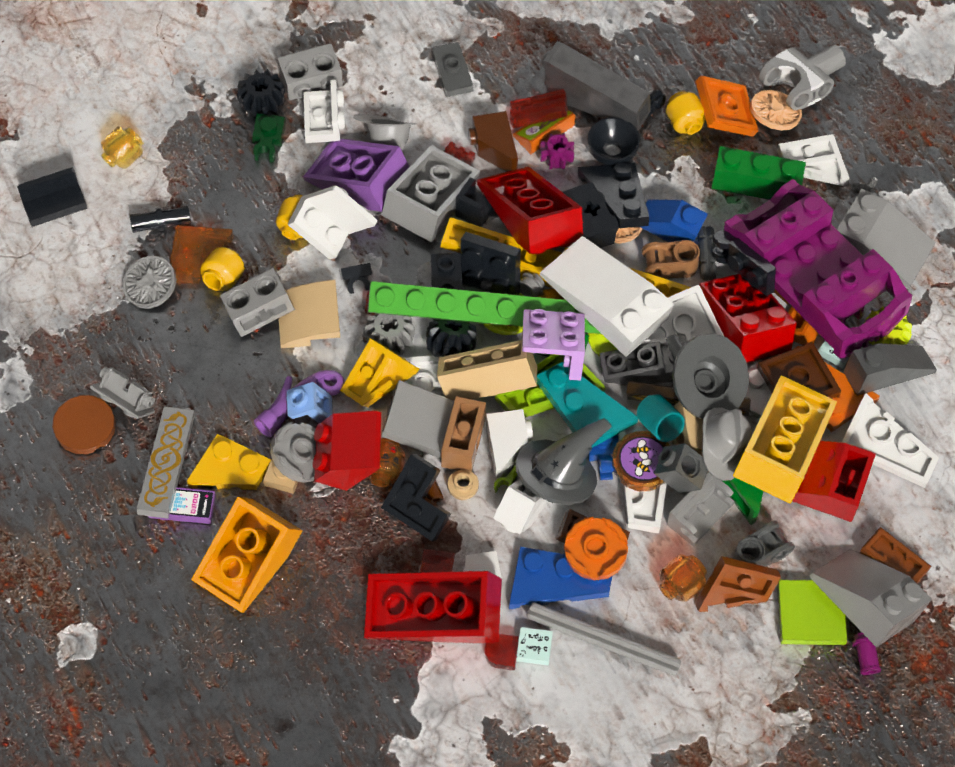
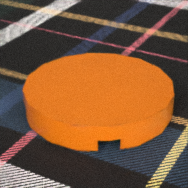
[564,517,628,581]

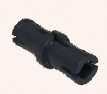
[130,206,191,233]

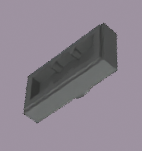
[432,42,473,97]

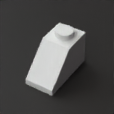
[486,409,533,481]
[493,479,548,534]

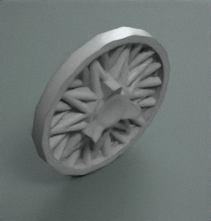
[122,256,177,309]

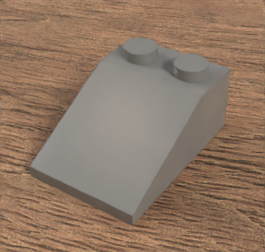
[382,145,480,242]
[837,189,936,289]
[809,549,932,648]

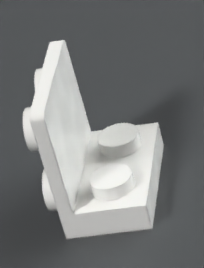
[287,185,377,259]

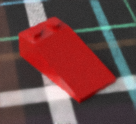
[477,166,583,254]
[364,571,502,643]

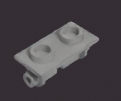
[90,367,155,419]

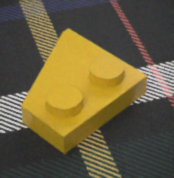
[340,338,420,408]
[187,434,271,490]

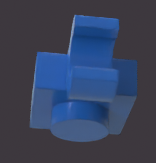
[588,434,619,480]

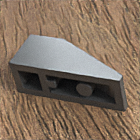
[843,343,937,396]

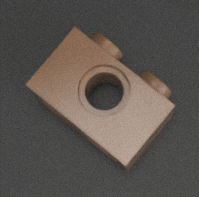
[441,396,486,472]

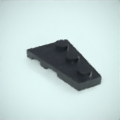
[578,162,649,228]

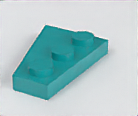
[537,362,638,448]

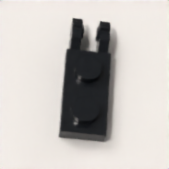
[712,230,776,296]

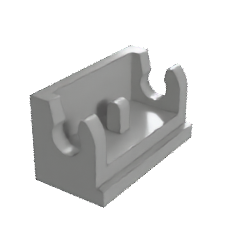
[667,472,734,546]

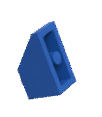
[641,200,708,242]

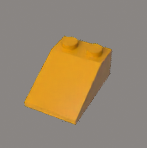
[191,497,303,613]

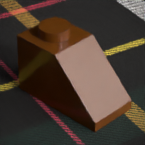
[468,111,518,172]

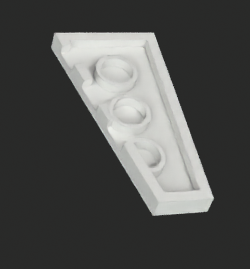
[618,409,673,533]

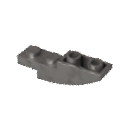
[600,335,721,384]

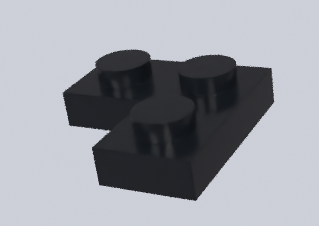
[381,454,451,541]

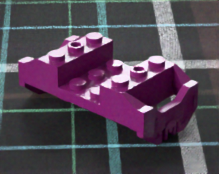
[724,179,913,358]

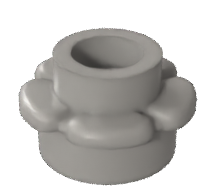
[520,272,545,297]

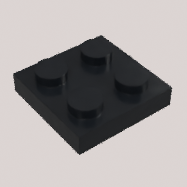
[461,232,521,295]

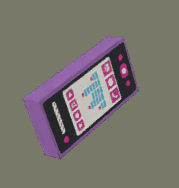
[148,488,216,524]

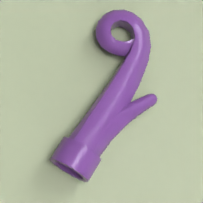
[254,370,345,438]

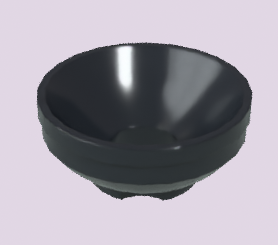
[587,117,640,166]

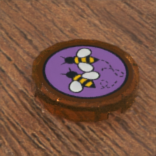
[612,431,670,491]

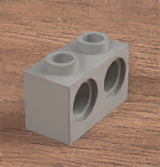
[277,43,343,101]
[220,268,295,337]

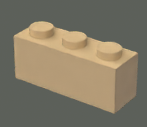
[437,340,537,401]

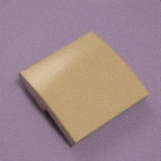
[279,280,340,348]

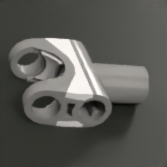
[759,45,846,110]

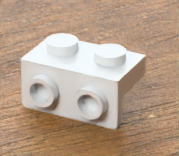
[304,80,345,143]

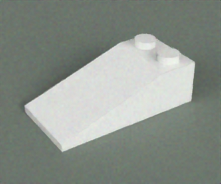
[540,236,674,357]

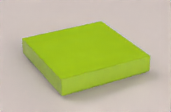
[777,580,847,645]

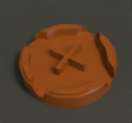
[52,395,116,454]

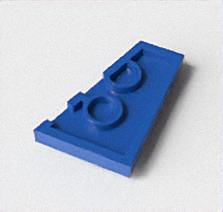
[509,547,612,609]

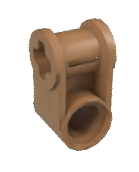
[642,240,700,279]

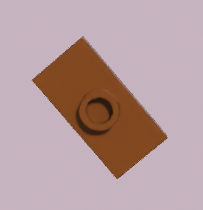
[859,527,931,584]

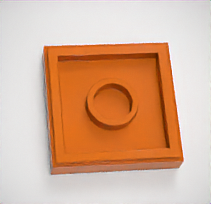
[695,75,758,137]

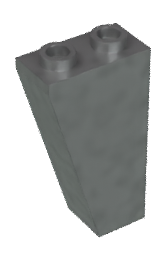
[542,41,651,131]

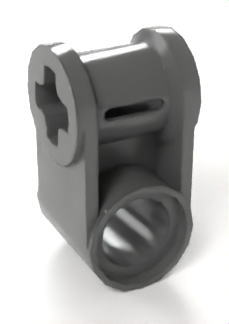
[732,521,795,567]

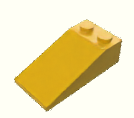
[733,375,838,504]

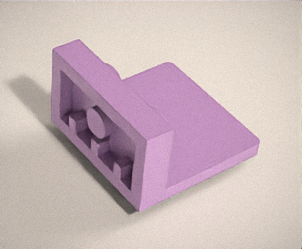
[522,309,585,381]

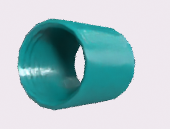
[637,394,685,442]

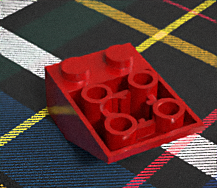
[699,274,797,362]
[764,441,876,522]

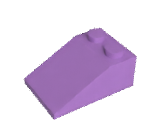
[303,139,410,212]

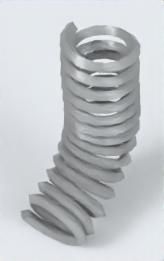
[852,177,877,191]

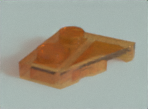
[170,225,234,284]

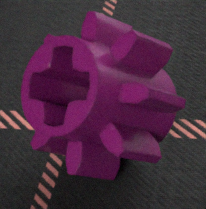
[540,134,575,170]

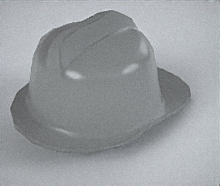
[353,114,416,151]
[702,408,752,481]

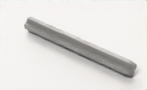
[527,603,681,675]

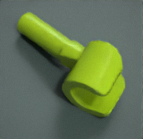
[494,465,517,493]

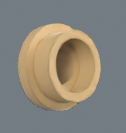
[448,469,479,500]

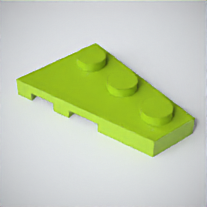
[495,354,605,418]

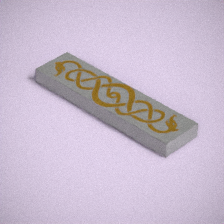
[136,406,195,519]

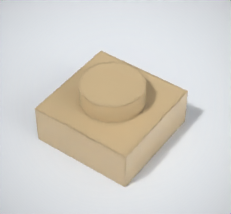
[263,459,298,494]

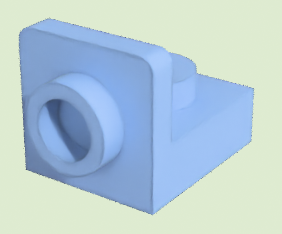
[287,382,333,423]

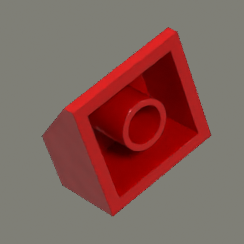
[313,410,382,491]

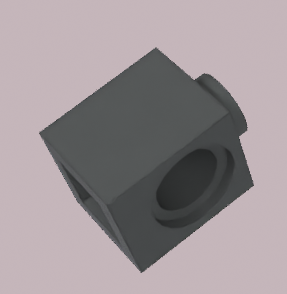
[654,443,708,493]

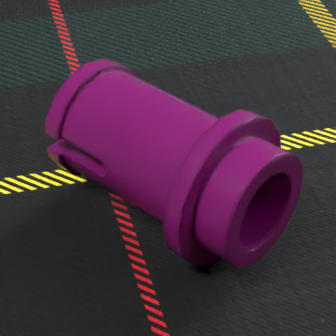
[852,632,881,675]

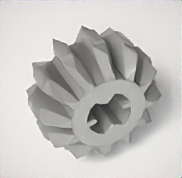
[364,313,415,355]

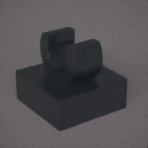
[339,263,372,294]

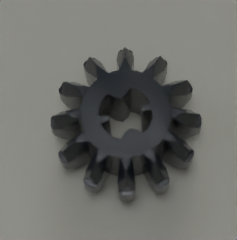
[237,69,285,118]
[426,319,477,357]

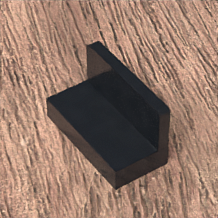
[17,167,87,227]

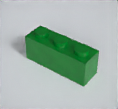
[711,146,806,200]

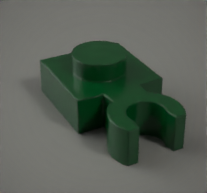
[252,114,286,163]

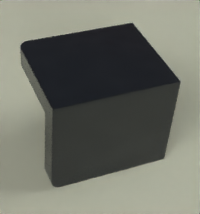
[456,177,494,227]

